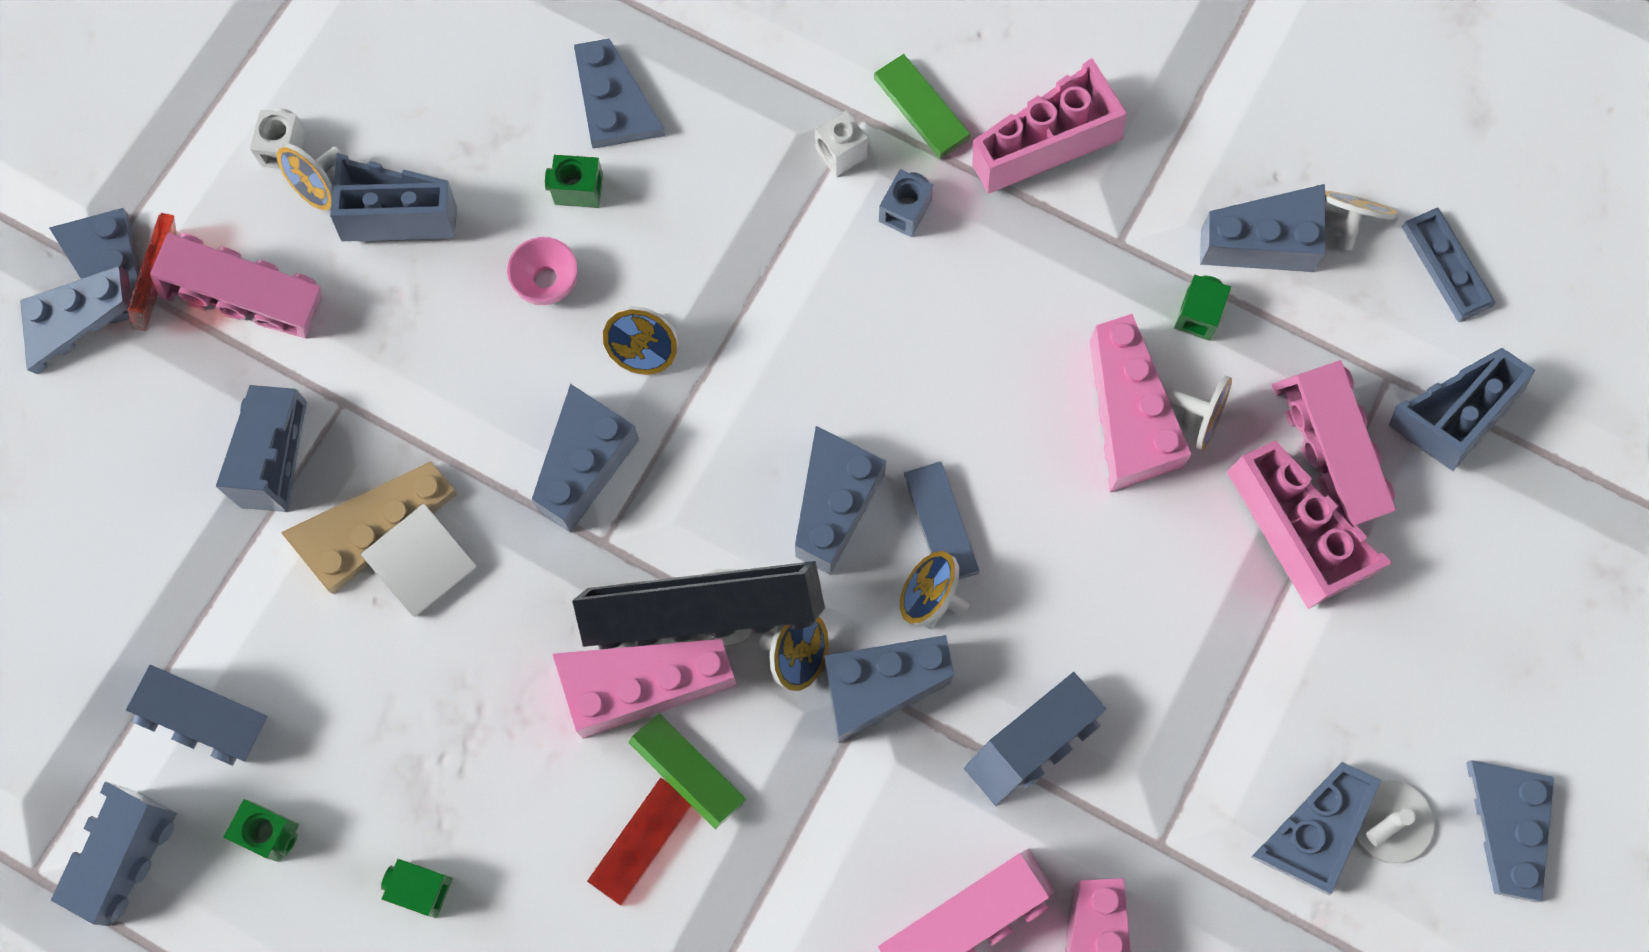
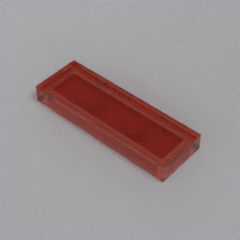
[128,212,177,331]
[587,777,692,906]

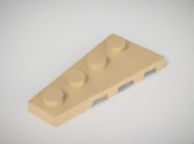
[281,461,457,594]

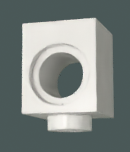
[250,108,307,169]
[815,110,868,177]

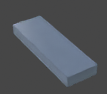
[1402,207,1496,322]
[904,461,980,580]

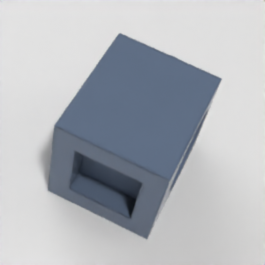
[878,169,934,237]

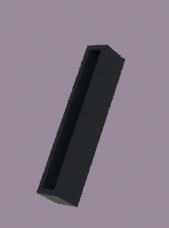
[572,561,825,649]

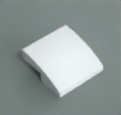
[361,503,477,617]

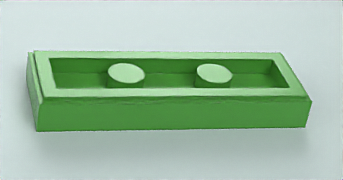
[874,54,970,159]
[628,713,746,830]

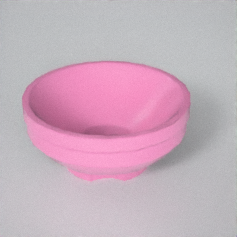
[507,237,578,305]

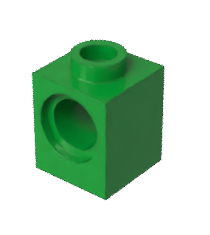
[545,154,603,208]
[1173,274,1231,341]
[223,799,299,862]
[381,858,453,918]

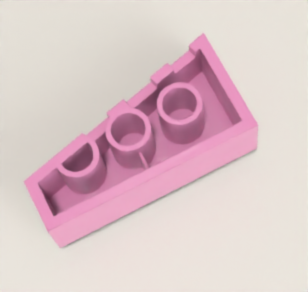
[972,58,1127,194]
[150,233,322,338]
[1090,314,1191,492]
[1271,360,1396,526]
[1227,440,1392,609]
[552,639,737,738]
[877,848,1056,952]
[1065,878,1131,952]

